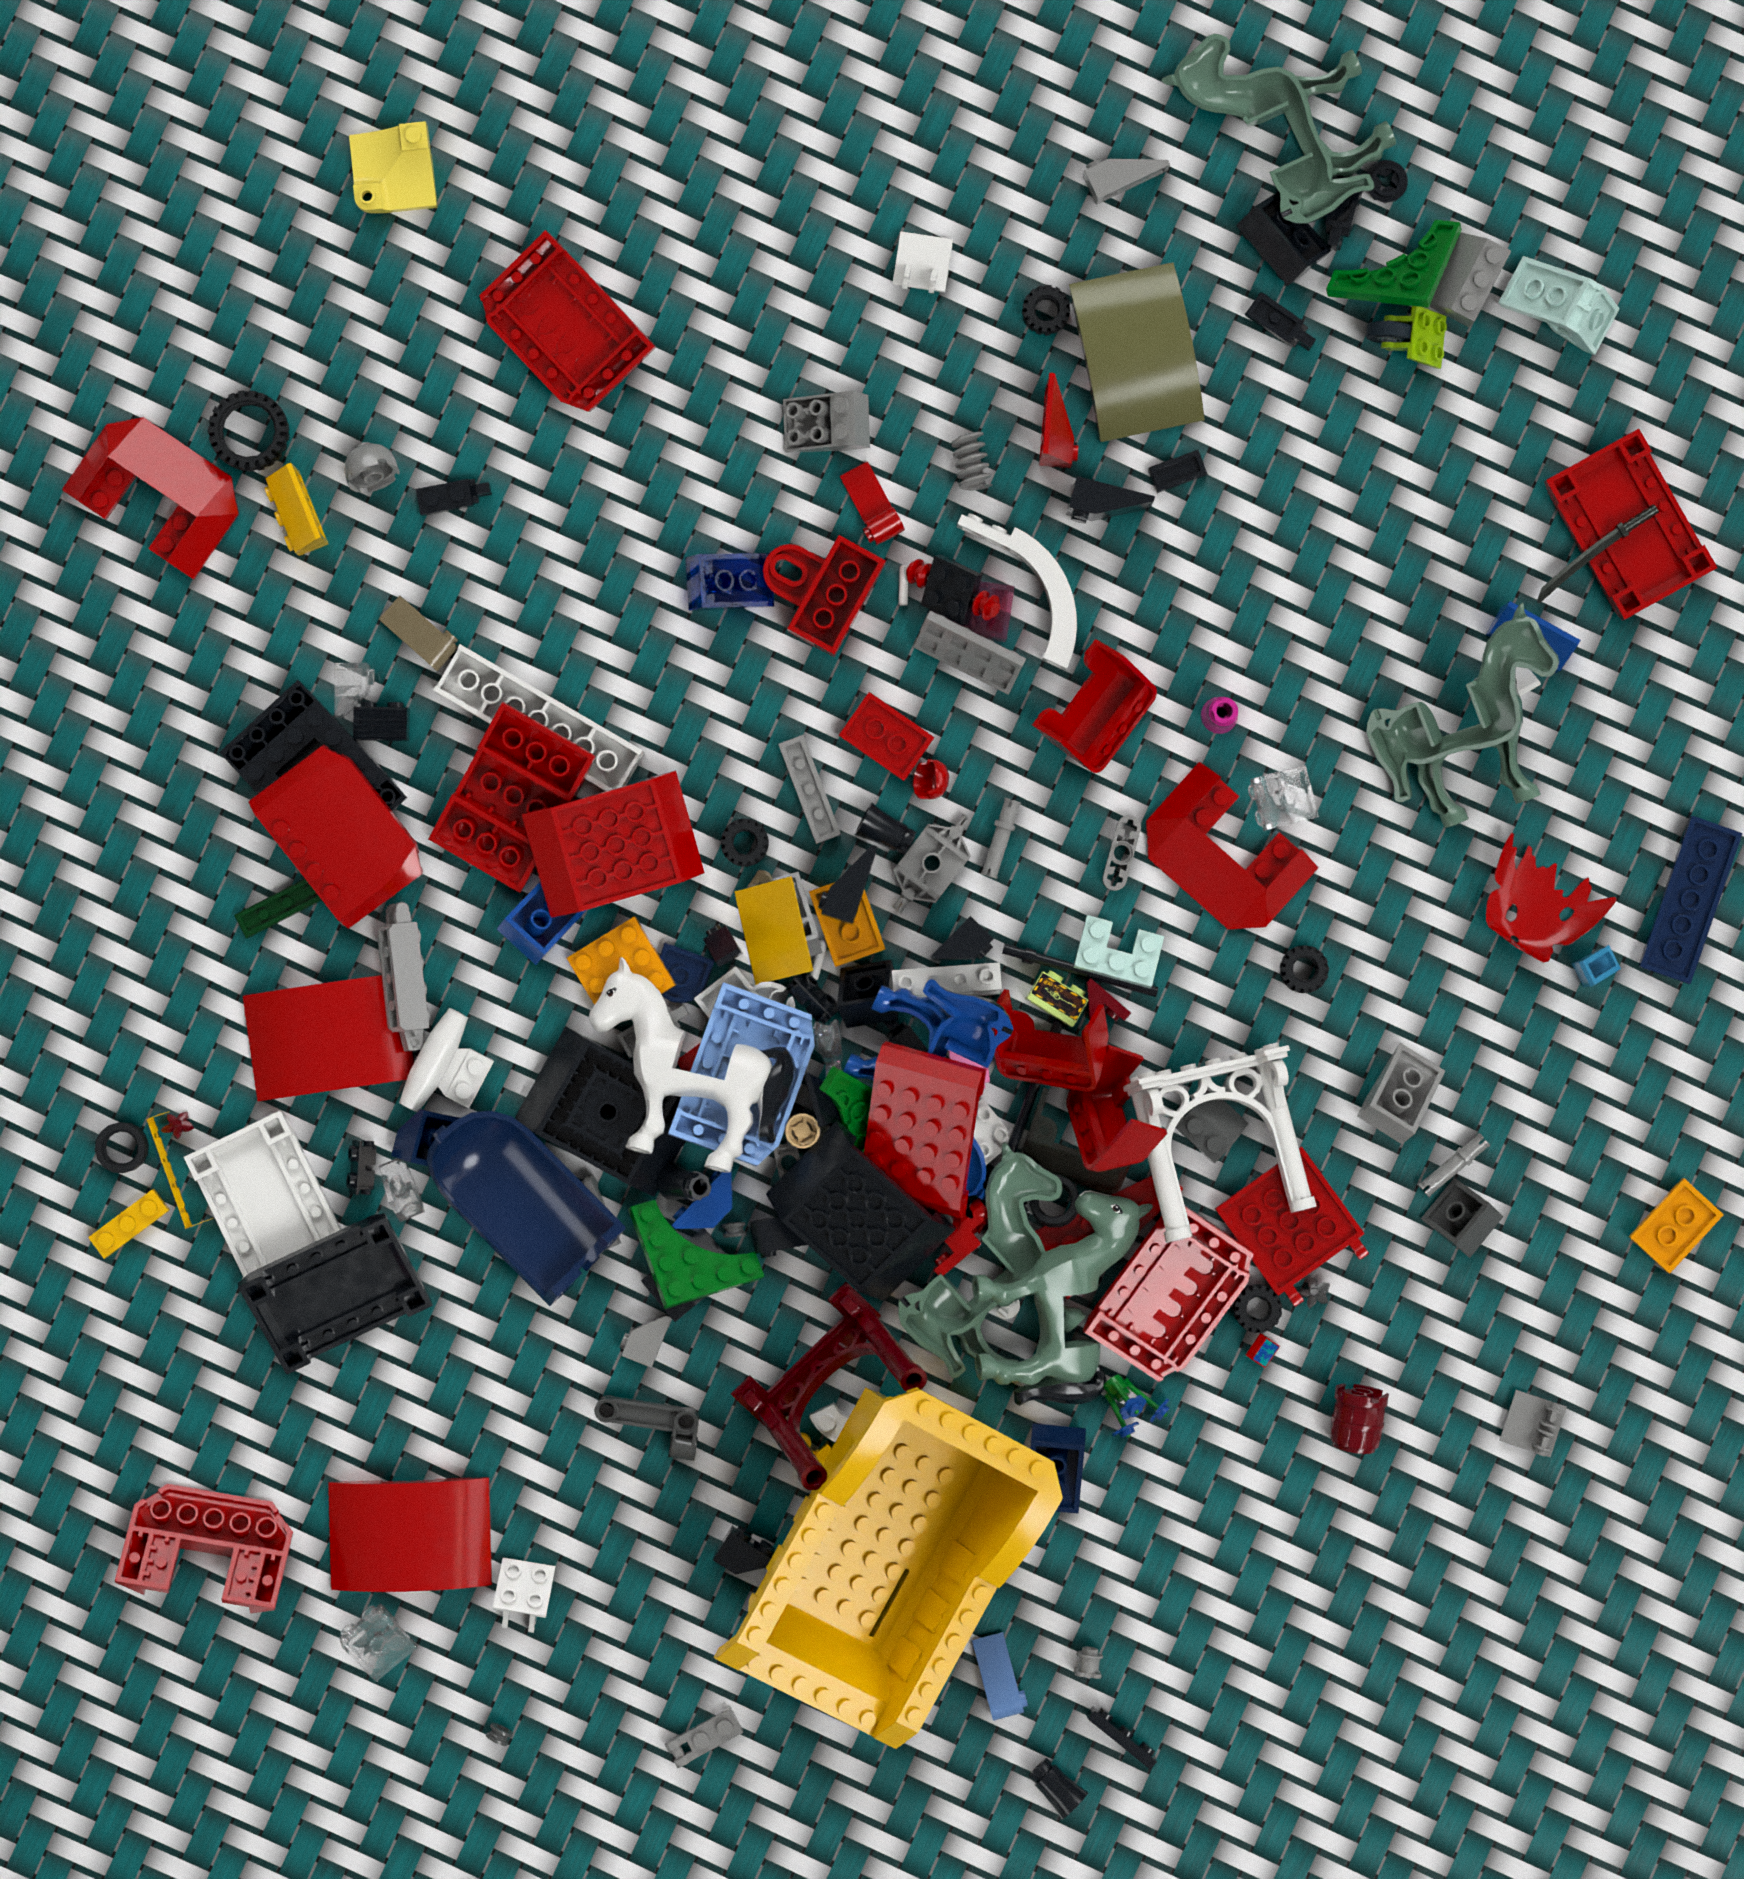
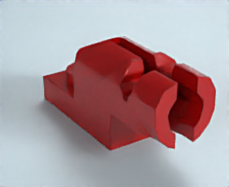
[933,1198,988,1276]

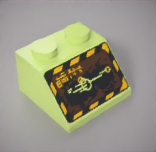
[1025,970,1088,1027]

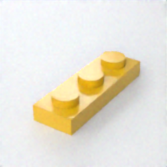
[88,1189,170,1259]

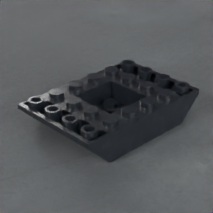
[219,680,408,812]
[515,1026,685,1197]

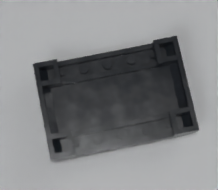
[238,1213,433,1375]

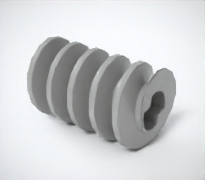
[951,432,993,491]

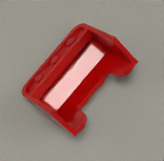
[1032,639,1157,773]

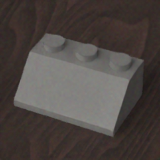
[1429,232,1511,327]

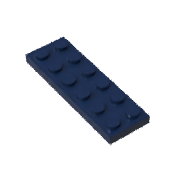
[1638,816,1743,984]

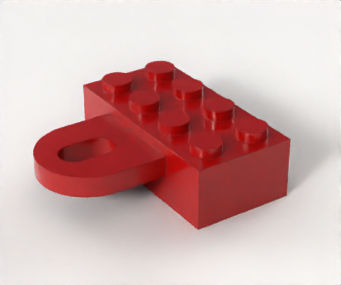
[763,535,886,657]

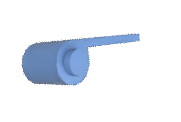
[972,1632,1028,1721]

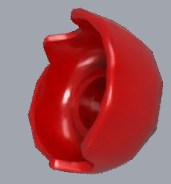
[913,759,949,800]

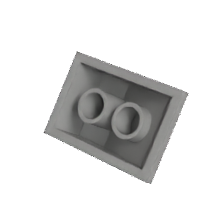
[1357,1043,1445,1144]

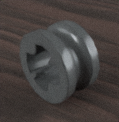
[722,1222,747,1238]
[486,1723,513,1746]

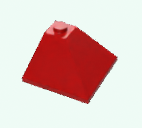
[1039,372,1078,468]

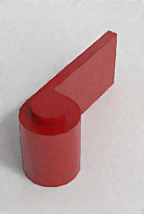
[840,461,905,545]

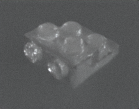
[1248,765,1319,831]
[339,1603,417,1682]

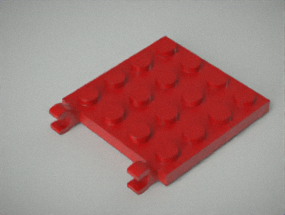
[1214,1146,1369,1307]

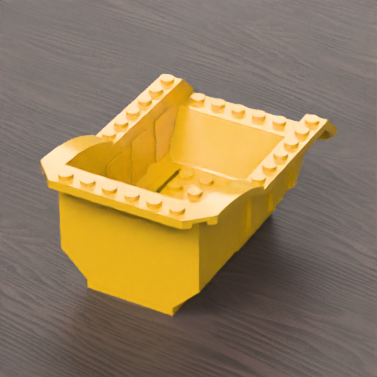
[714,1387,1063,1749]

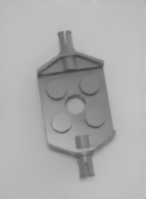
[892,813,972,914]

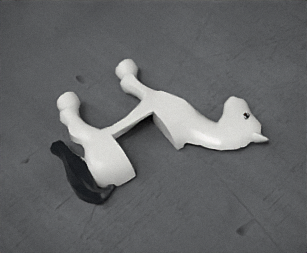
[589,957,796,1173]

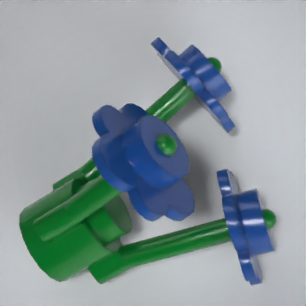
[1103,1374,1170,1438]

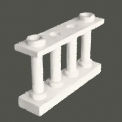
[892,962,1002,997]

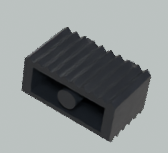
[353,702,410,741]

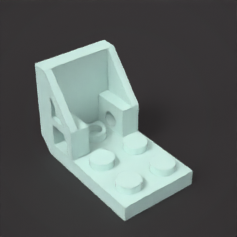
[1498,256,1619,355]

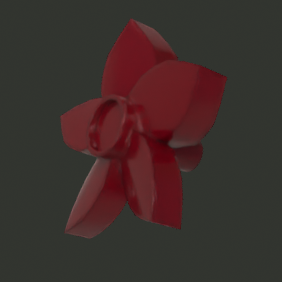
[161,1111,194,1140]

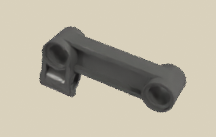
[594,1395,699,1461]

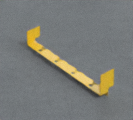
[146,1111,214,1229]

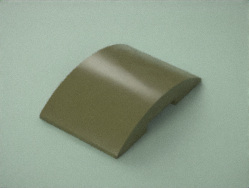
[1069,262,1205,442]

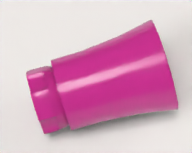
[1201,697,1238,734]

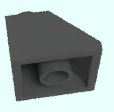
[1175,1090,1249,1163]
[1421,1178,1504,1258]

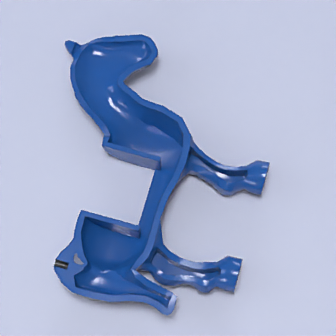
[843,978,1013,1201]

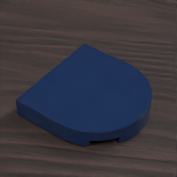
[660,943,715,1003]

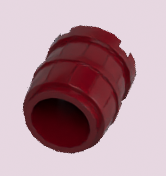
[1331,1384,1389,1454]

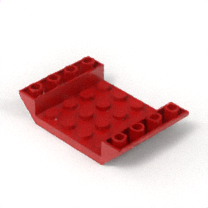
[521,770,705,918]

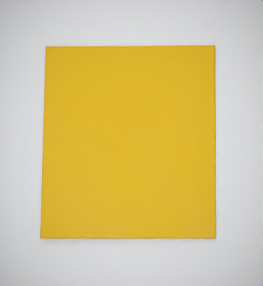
[735,876,813,985]

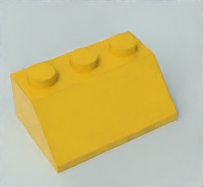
[264,463,328,556]

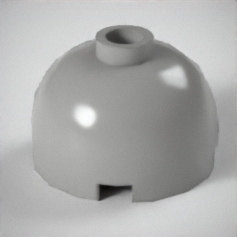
[344,442,400,492]

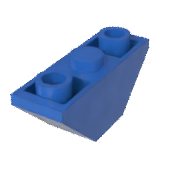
[672,1169,733,1229]

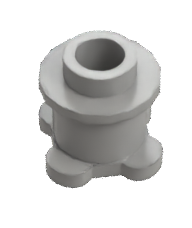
[1074,1647,1103,1679]

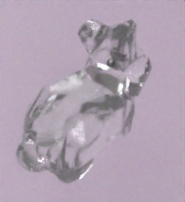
[814,1019,843,1076]

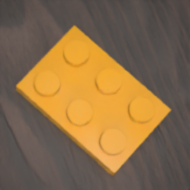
[809,882,886,967]
[1628,1178,1724,1274]

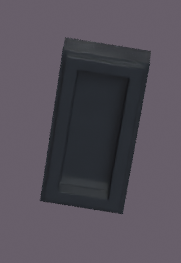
[1148,449,1207,494]

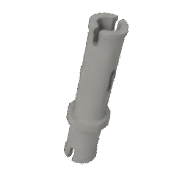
[981,798,1021,879]
[1418,1133,1490,1197]

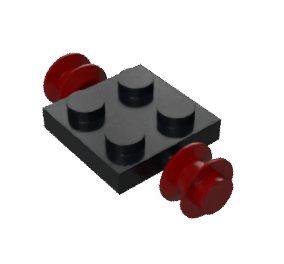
[906,554,1000,625]

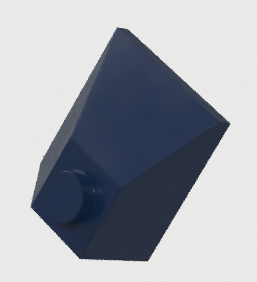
[391,1109,460,1166]

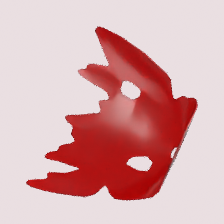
[1486,833,1617,962]

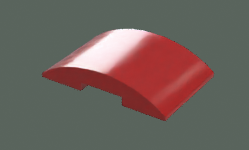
[428,702,596,893]
[243,975,414,1101]
[328,1477,492,1592]

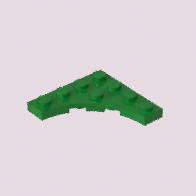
[1326,220,1462,308]
[819,1066,872,1153]
[628,1200,764,1309]

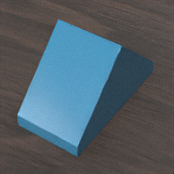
[1571,945,1621,987]

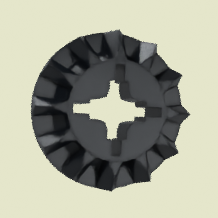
[1367,160,1408,204]

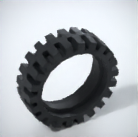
[208,390,290,472]

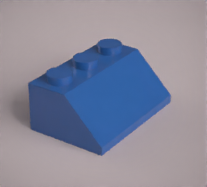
[1486,601,1581,673]

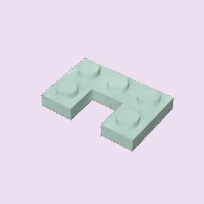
[1073,915,1164,989]

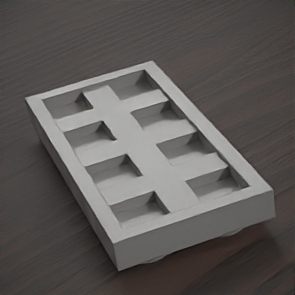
[914,611,1026,695]

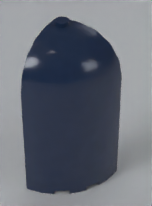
[427,1111,626,1306]

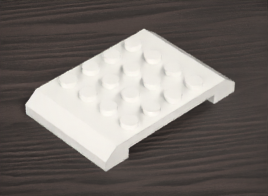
[184,1110,341,1279]

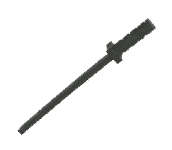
[1537,504,1659,603]

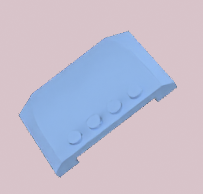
[668,982,815,1167]

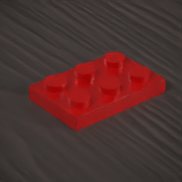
[839,692,935,781]

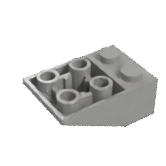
[783,391,870,453]

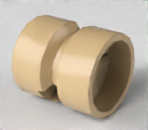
[784,1113,820,1148]

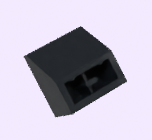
[713,1525,775,1575]

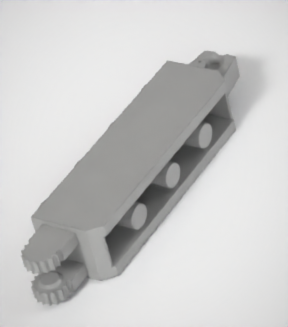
[377,902,430,1051]

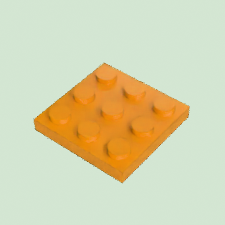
[567,916,676,1005]

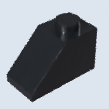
[703,924,743,967]

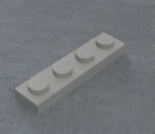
[778,735,841,844]

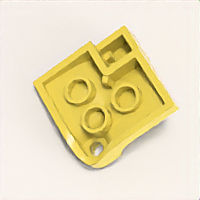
[349,121,438,213]

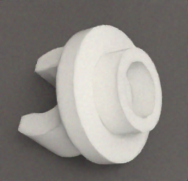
[993,1300,1020,1319]

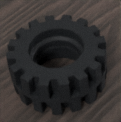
[1022,285,1070,336]
[721,818,769,867]
[1280,945,1329,993]
[1233,1284,1282,1333]

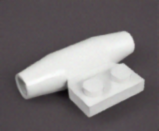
[399,1008,494,1112]

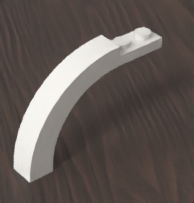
[957,513,1077,671]

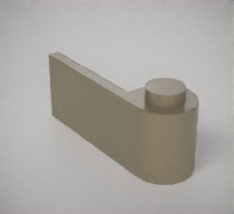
[379,596,458,672]

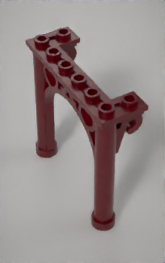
[731,1281,927,1490]

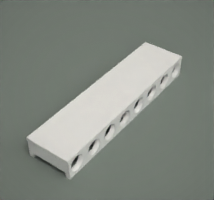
[433,644,645,791]

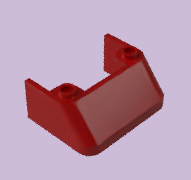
[994,989,1109,1092]
[1066,1045,1168,1172]

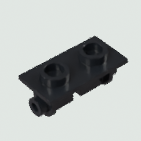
[787,973,839,1025]
[346,1140,377,1195]

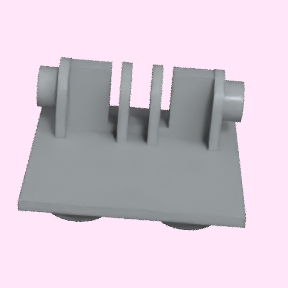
[1499,1390,1567,1457]

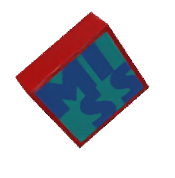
[1246,1333,1280,1368]

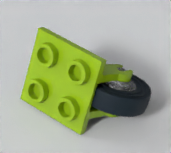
[1366,306,1447,369]

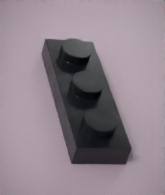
[1086,1706,1157,1770]

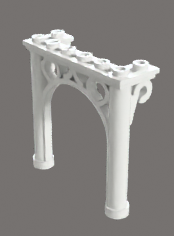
[1123,1043,1317,1243]

